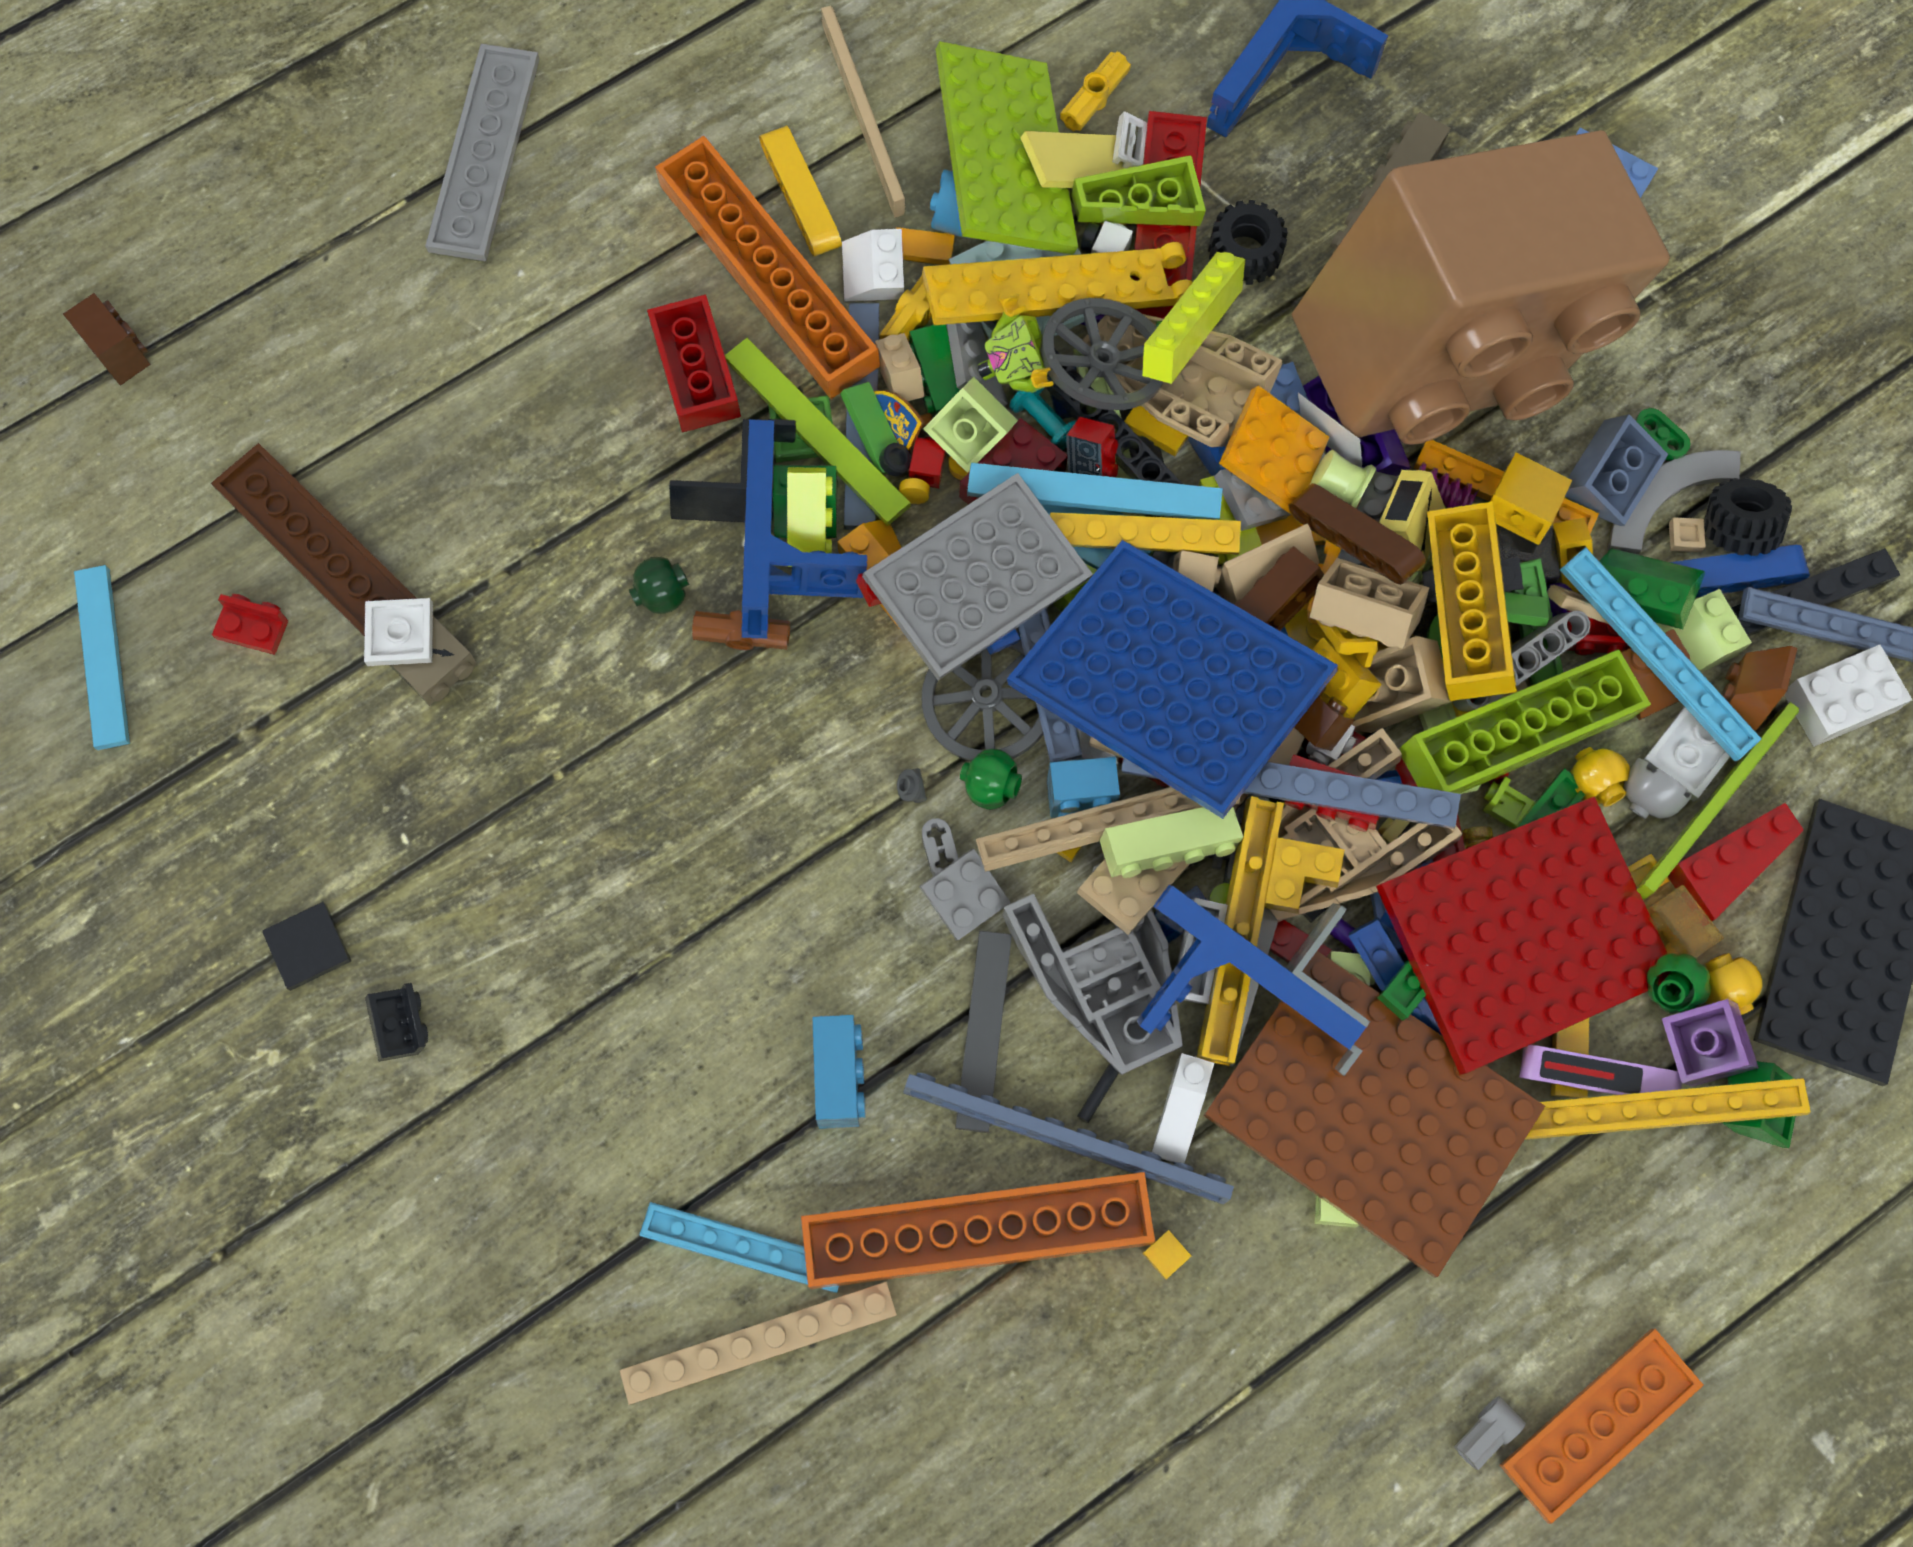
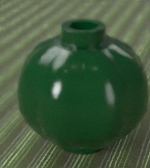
[629,557,690,614]

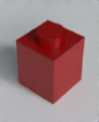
[909,437,946,489]

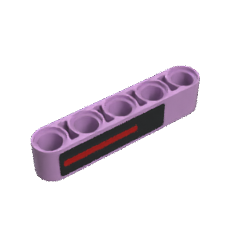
[1519,1045,1682,1095]

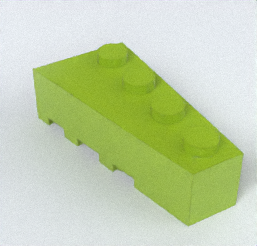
[1071,155,1206,226]

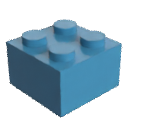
[1047,757,1120,818]

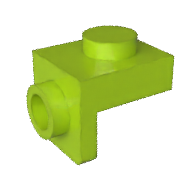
[1482,776,1535,829]

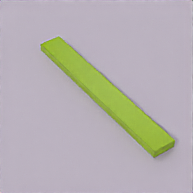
[725,338,911,526]
[1636,702,1799,900]

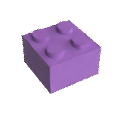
[1662,999,1759,1087]

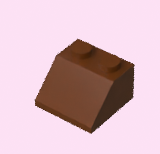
[1621,629,1691,720]
[1721,646,1798,731]

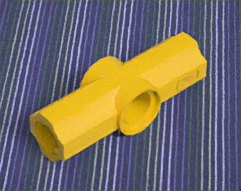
[1060,51,1131,132]
[880,275,932,342]

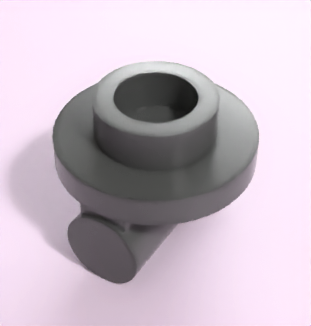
[897,768,927,803]

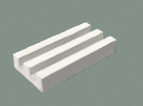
[1112,111,1147,169]

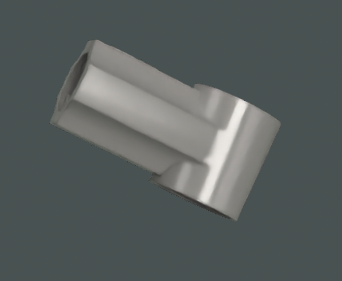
[1454,1396,1526,1470]

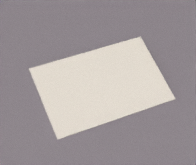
[1298,393,1362,467]

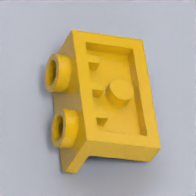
[1315,620,1378,668]

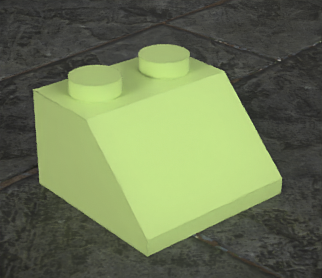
[923,377,1018,473]
[1656,589,1752,673]

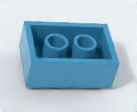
[812,1015,866,1129]

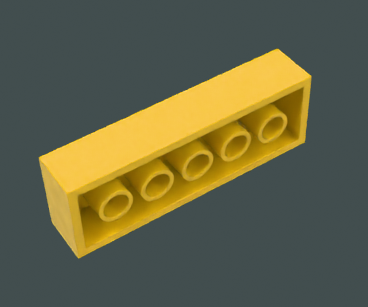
[1427,501,1517,701]

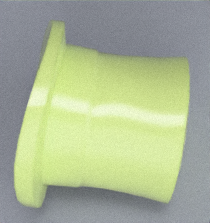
[1309,450,1376,508]

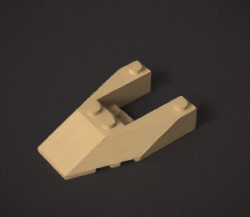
[1269,728,1462,921]

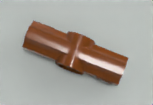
[692,610,791,650]

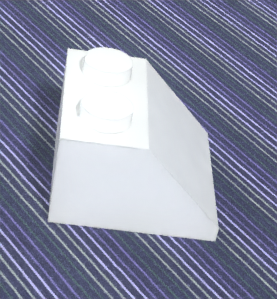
[842,229,904,302]

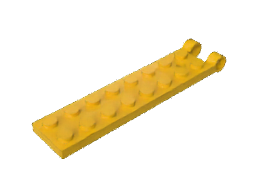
[922,242,1193,325]

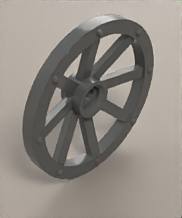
[1040,298,1164,410]
[921,640,1043,762]

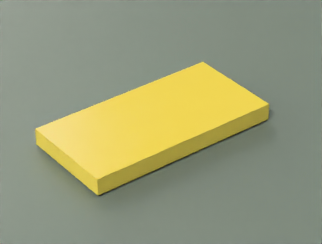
[1020,131,1131,188]

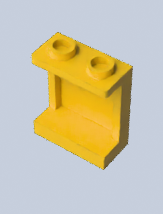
[1490,452,1572,545]

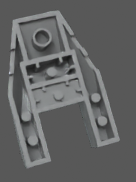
[1003,863,1183,1075]

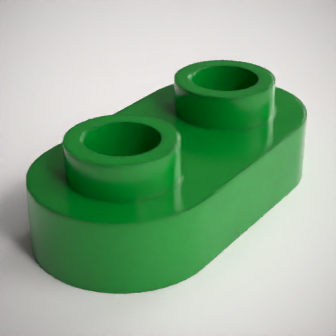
[1635,408,1691,461]

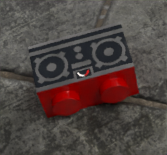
[1066,417,1118,477]

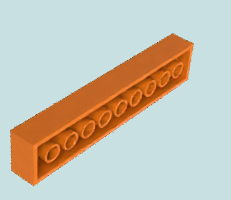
[655,136,880,399]
[801,1172,1155,1289]

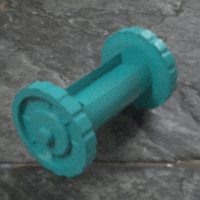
[1009,388,1077,450]

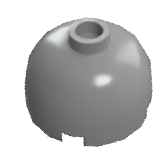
[1623,758,1693,819]

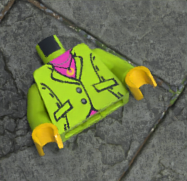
[978,294,1054,393]

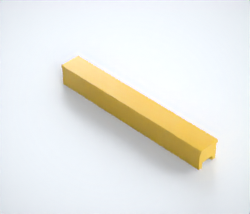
[1196,796,1284,1066]

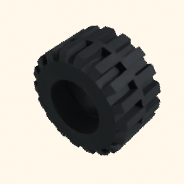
[1208,200,1288,285]
[1704,478,1792,556]

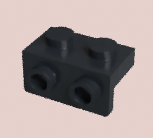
[365,983,428,1062]

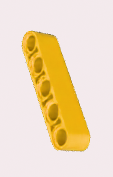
[759,126,842,257]

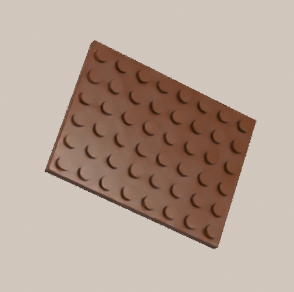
[1203,951,1545,1278]

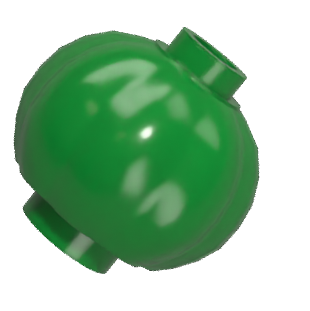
[960,748,1022,810]
[1646,953,1711,1014]

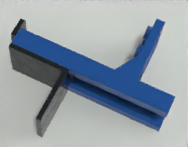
[669,419,867,639]

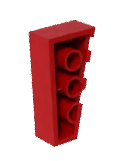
[1667,803,1804,928]

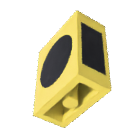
[1379,470,1445,571]

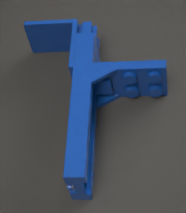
[1206,0,1388,138]

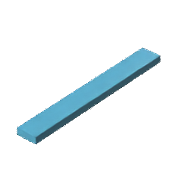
[967,463,1223,520]
[1560,547,1762,761]

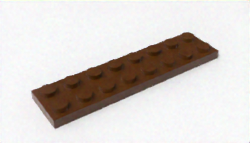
[211,443,417,637]

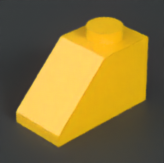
[1552,518,1593,593]

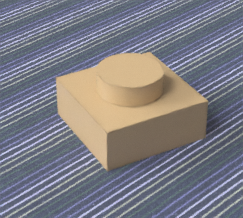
[1669,517,1706,552]

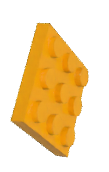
[1219,385,1329,515]

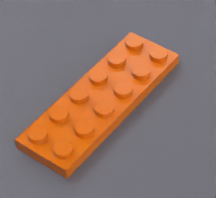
[1500,1329,1704,1524]

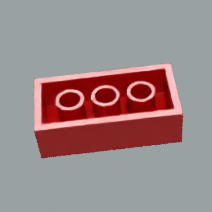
[647,294,741,433]

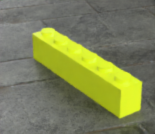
[1142,252,1245,384]

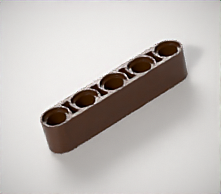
[1288,483,1426,585]

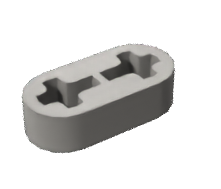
[922,818,958,876]

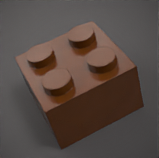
[63,293,150,386]

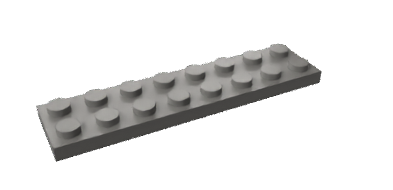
[425,44,540,261]

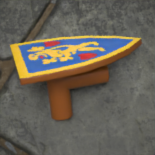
[874,390,933,452]

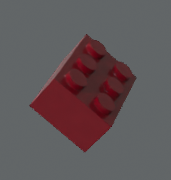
[959,418,1068,505]

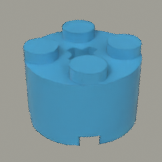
[930,169,971,239]

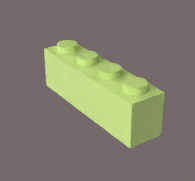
[1100,807,1243,878]

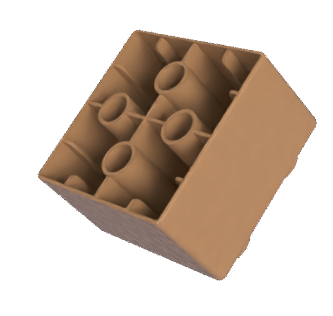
[1292,130,1670,445]

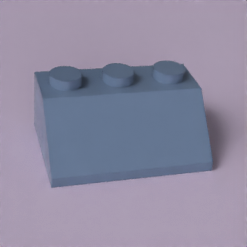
[1565,414,1668,526]

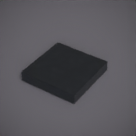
[262,902,351,991]

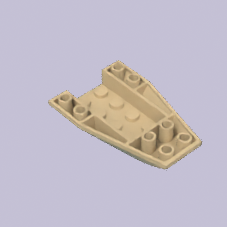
[1083,314,1282,447]

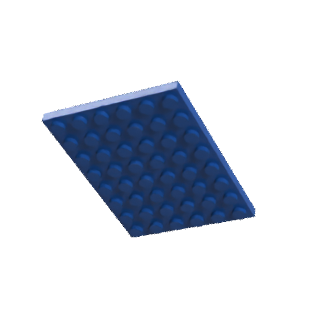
[1007,540,1338,819]

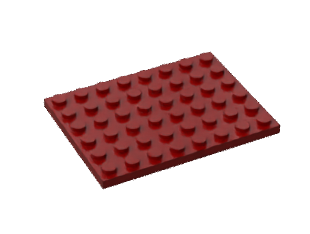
[1376,796,1671,1075]

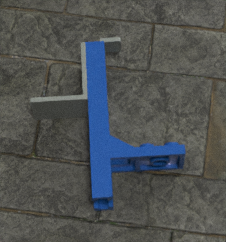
[1137,885,1370,1076]

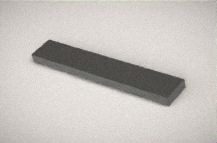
[955,931,1012,1133]

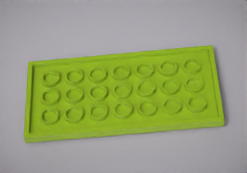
[935,41,1078,255]

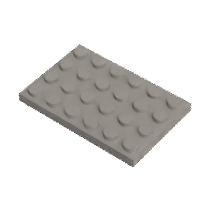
[862,473,1093,680]

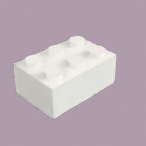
[1784,645,1912,747]

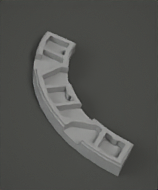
[1607,450,1741,554]

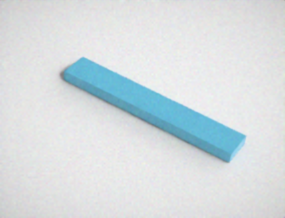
[74,565,130,750]
[639,1202,839,1293]

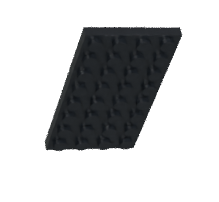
[1753,799,1913,1086]

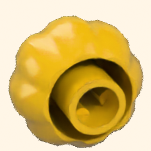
[1570,747,1630,807]
[1704,953,1763,1015]

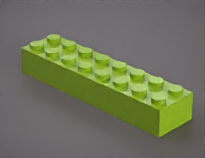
[1399,649,1651,794]

